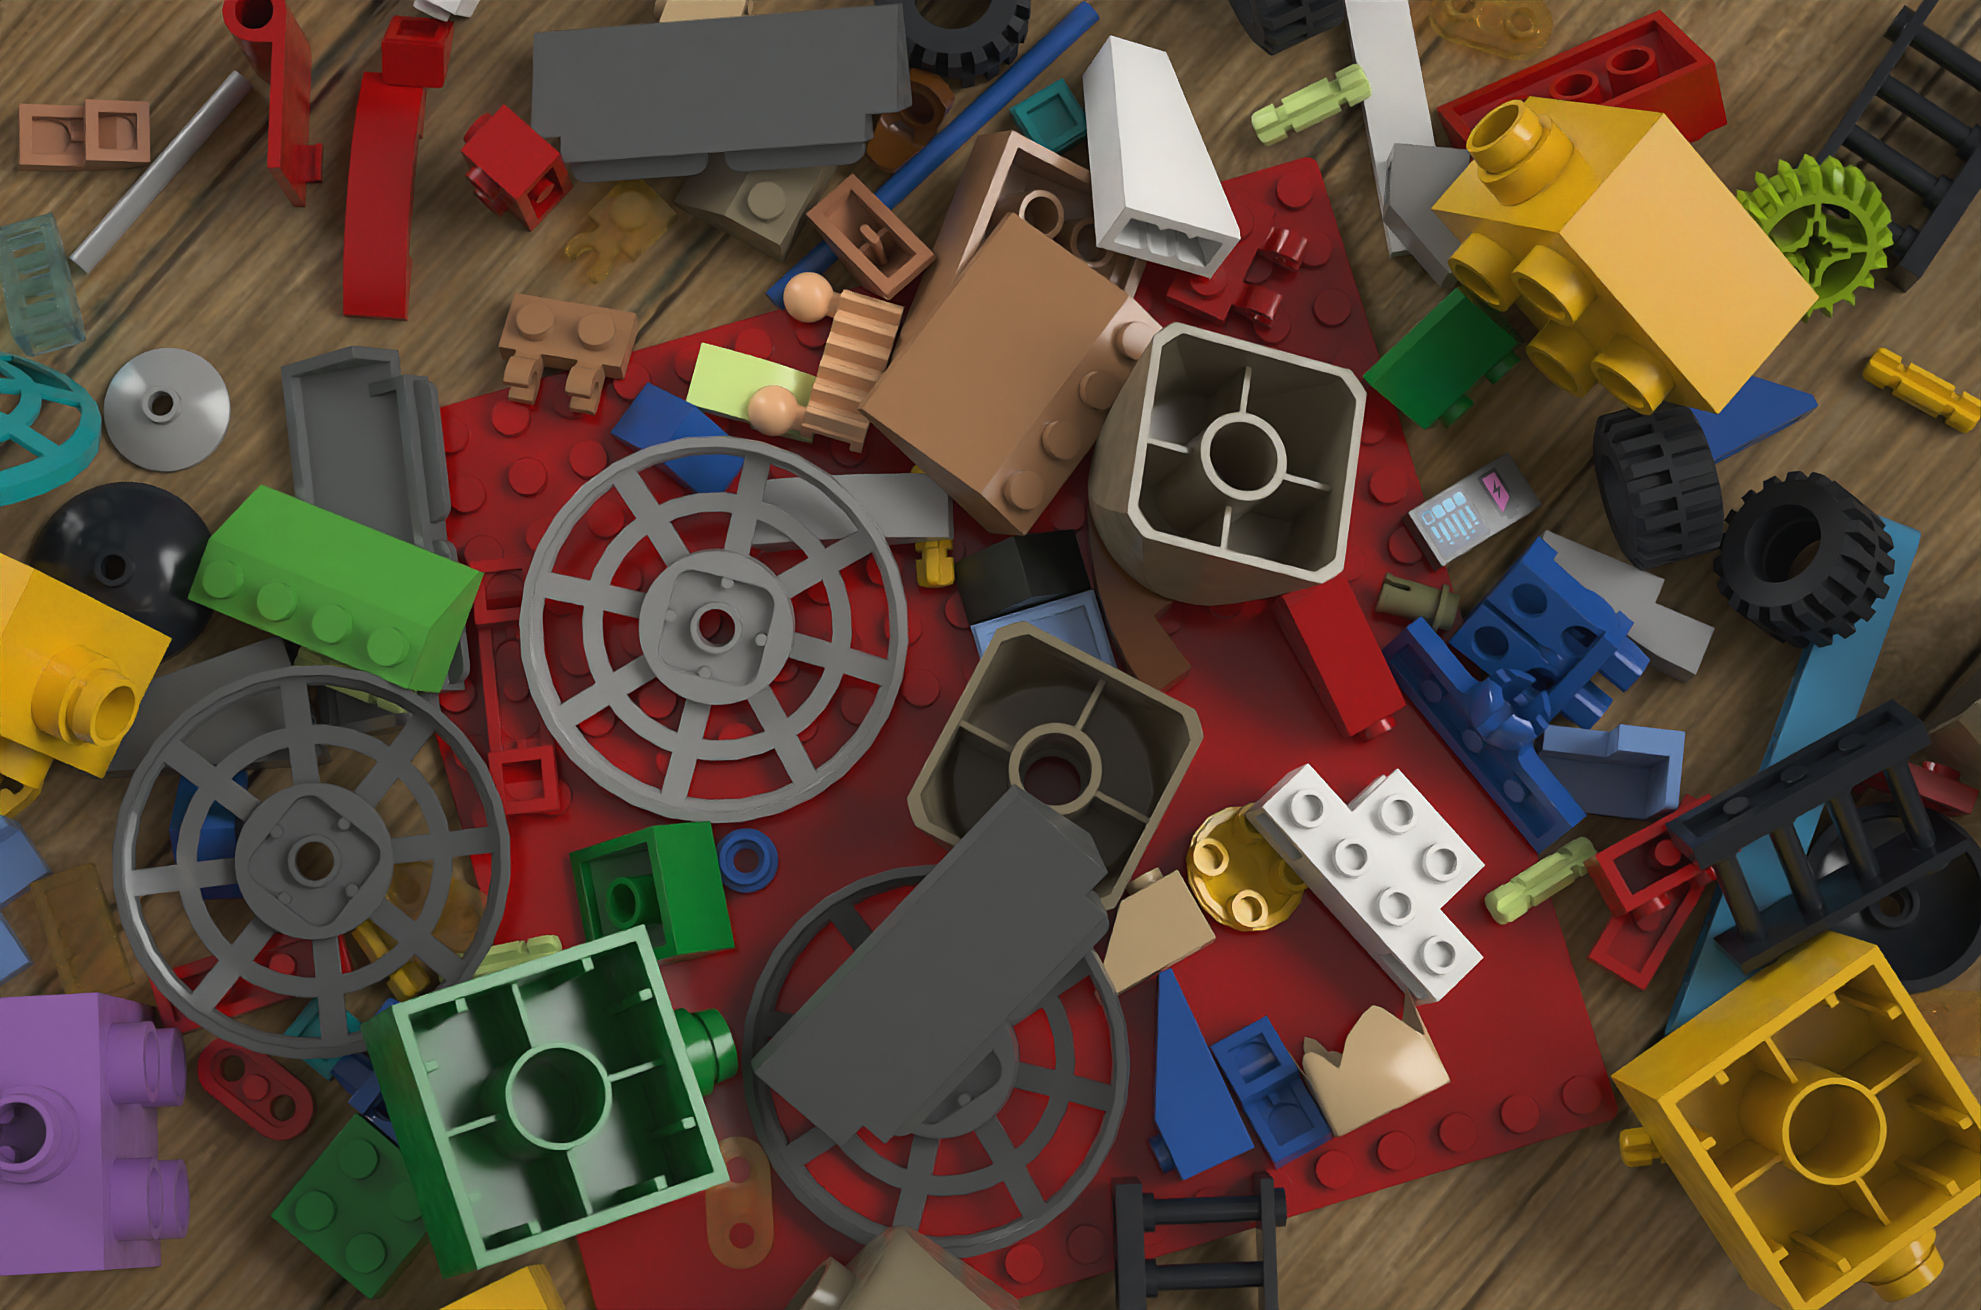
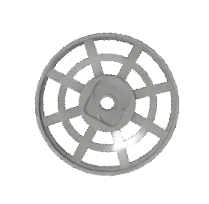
[519,436,909,823]

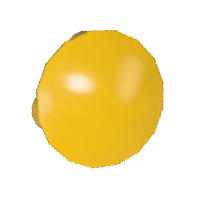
[1186,803,1308,931]

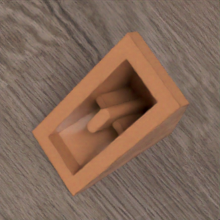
[806,173,936,300]

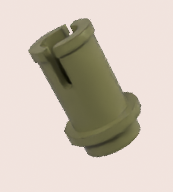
[1375,572,1460,633]

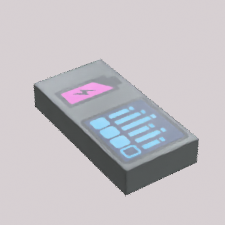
[1401,452,1542,571]

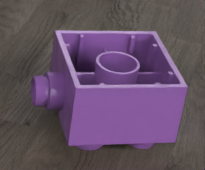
[0,992,190,1276]

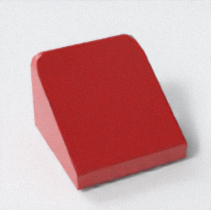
[381,15,454,89]

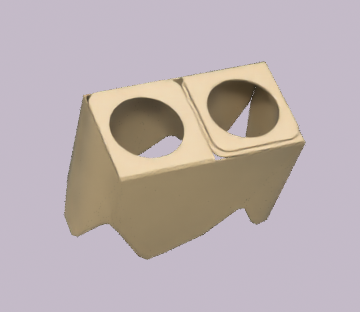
[1287,988,1451,1137]

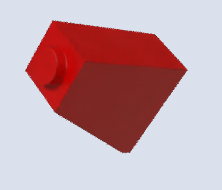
[1269,571,1407,743]

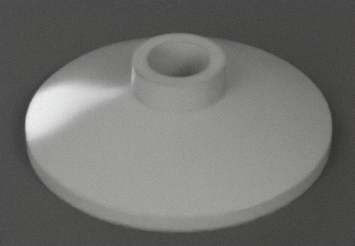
[104,348,231,473]

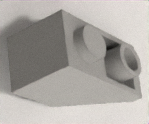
[1382,143,1470,288]

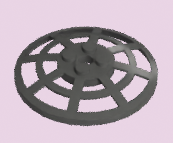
[112,665,511,1059]
[741,864,1130,1258]

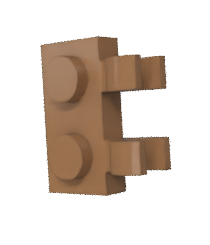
[498,293,639,415]

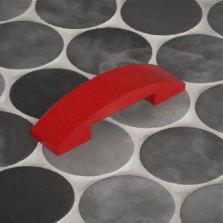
[343,71,427,321]
[469,555,560,816]

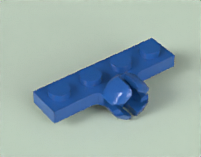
[1381,616,1587,854]

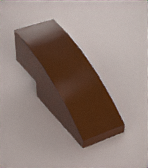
[1086,504,1191,693]

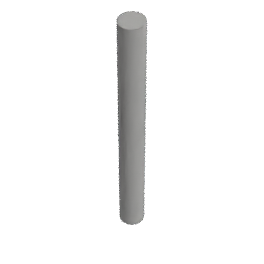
[69,70,253,274]

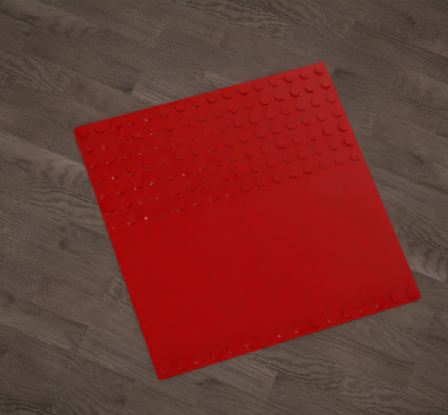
[435,157,1618,1310]

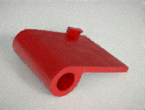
[222,0,324,207]

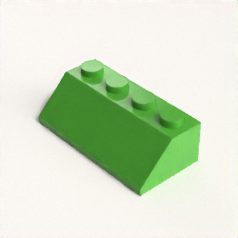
[187,485,484,693]

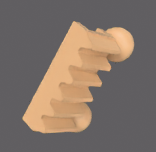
[748,272,904,453]

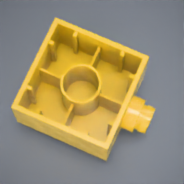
[1430,96,1819,415]
[0,553,172,790]
[1610,929,1981,1310]

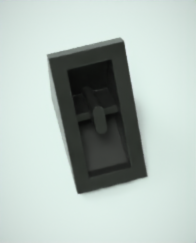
[954,529,1092,627]

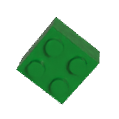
[270,1113,430,1300]

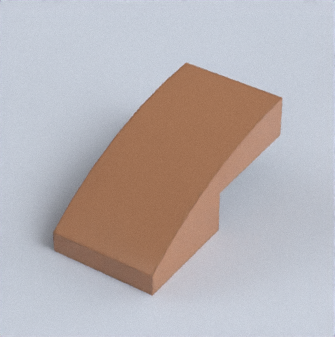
[18,99,150,172]

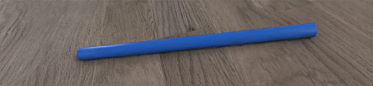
[765,1,1100,310]

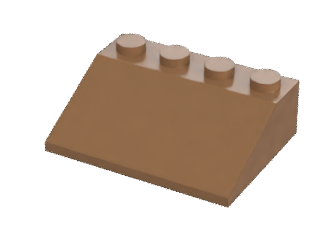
[887,130,1147,367]
[857,212,1163,536]

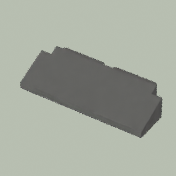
[531,3,912,183]
[281,346,470,736]
[751,784,1109,1148]

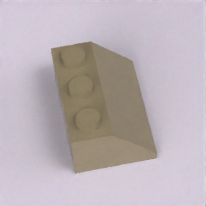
[673,152,839,263]

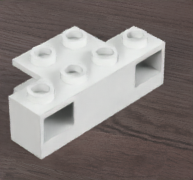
[1244,763,1485,1006]

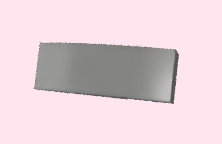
[751,473,954,552]
[1540,530,1715,683]

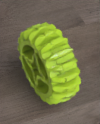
[1736,154,1894,324]

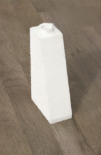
[1082,35,1241,278]

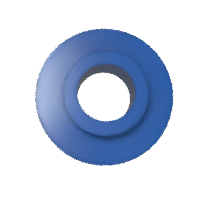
[716,828,779,893]

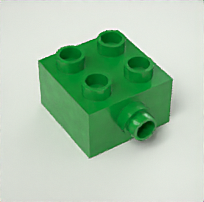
[360,924,738,1280]

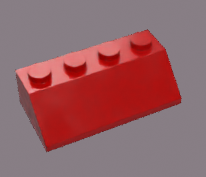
[1436,10,1727,164]

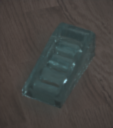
[0,212,86,357]

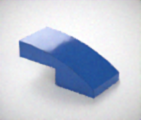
[1210,1015,1333,1170]

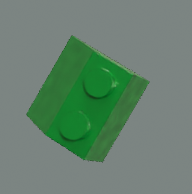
[1362,286,1526,430]
[569,821,735,966]

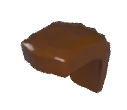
[864,68,955,173]

